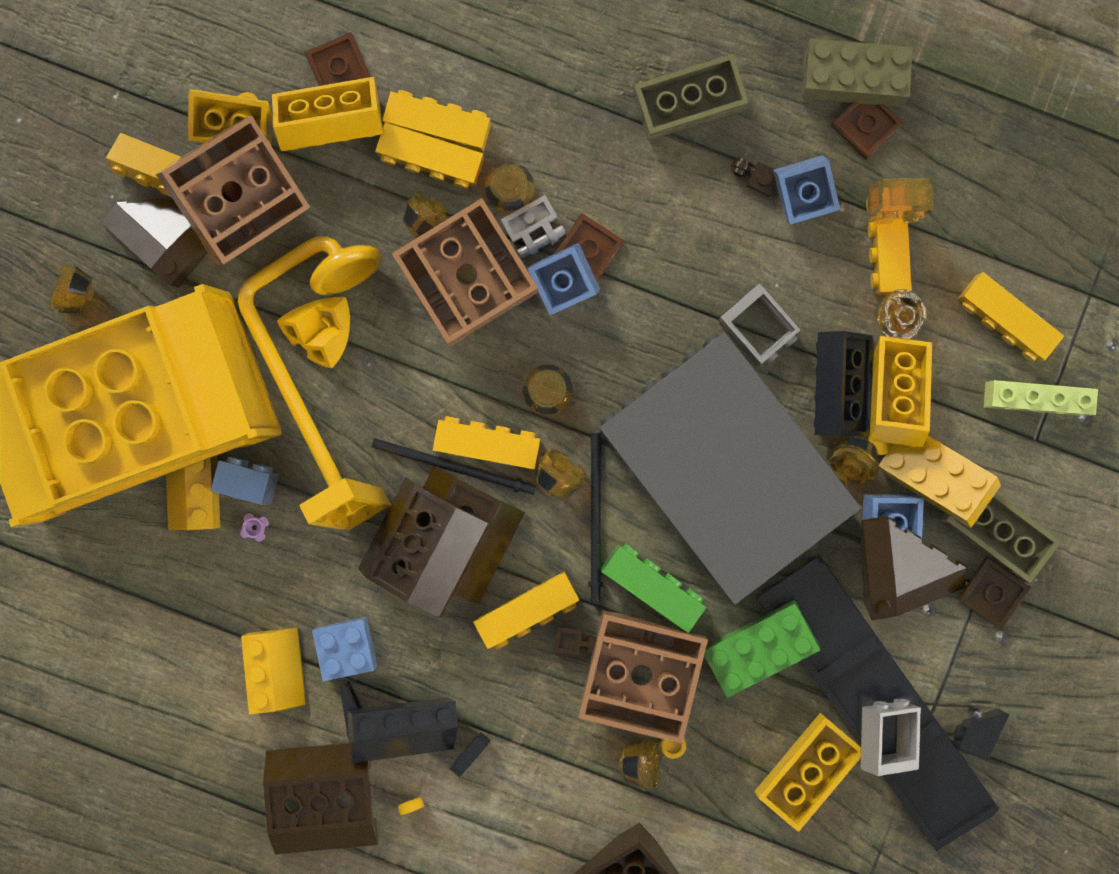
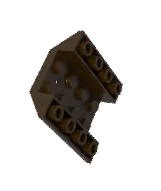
[397,466,525,604]
[358,477,490,617]
[263,743,379,855]

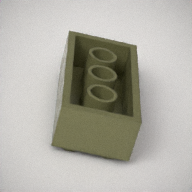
[801,39,913,107]
[633,54,749,141]
[939,493,1061,583]

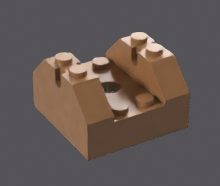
[155,115,310,265]
[392,198,538,347]
[578,611,708,744]

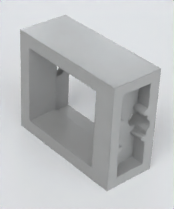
[718,283,800,366]
[861,699,921,776]

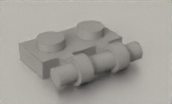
[501,195,566,258]

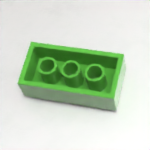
[601,543,707,633]
[704,600,820,698]

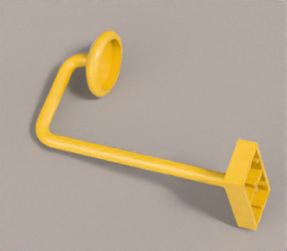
[238,236,391,531]

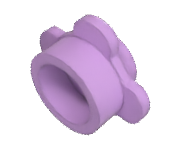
[240,513,269,542]

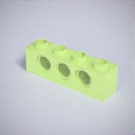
[984,380,1098,416]

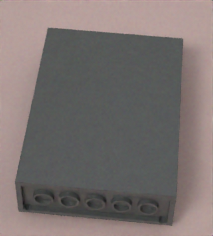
[599,332,861,605]

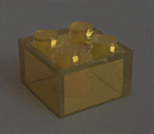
[867,178,933,224]

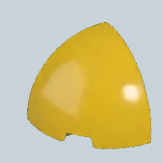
[277,297,350,368]

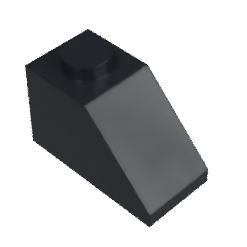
[953,708,1010,761]

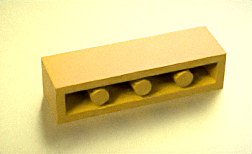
[382,90,491,153]
[375,122,484,189]
[106,133,207,196]
[866,188,912,295]
[957,272,1064,362]
[433,416,541,469]
[473,571,579,650]

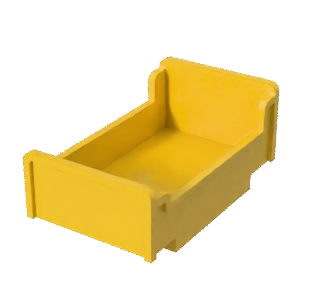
[0,284,281,527]

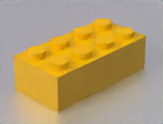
[272,77,383,151]
[870,336,932,447]
[879,436,1001,528]
[754,713,861,832]

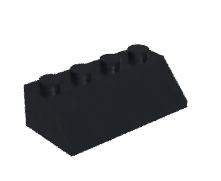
[814,331,873,437]
[347,697,458,763]

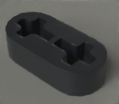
[449,732,491,777]

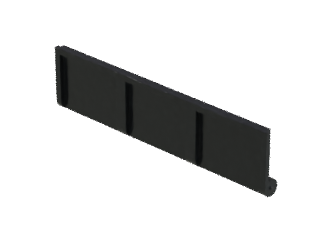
[757,554,999,851]

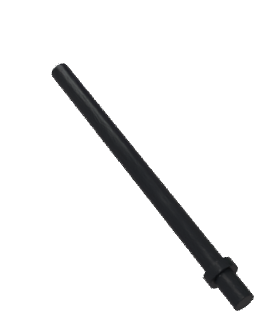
[588,433,603,602]
[371,438,536,495]

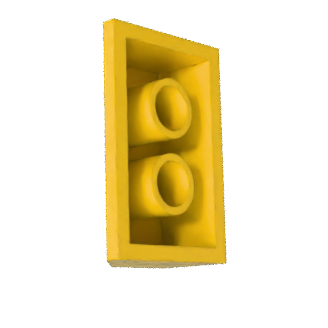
[188,89,273,145]
[166,456,220,530]
[241,628,306,714]

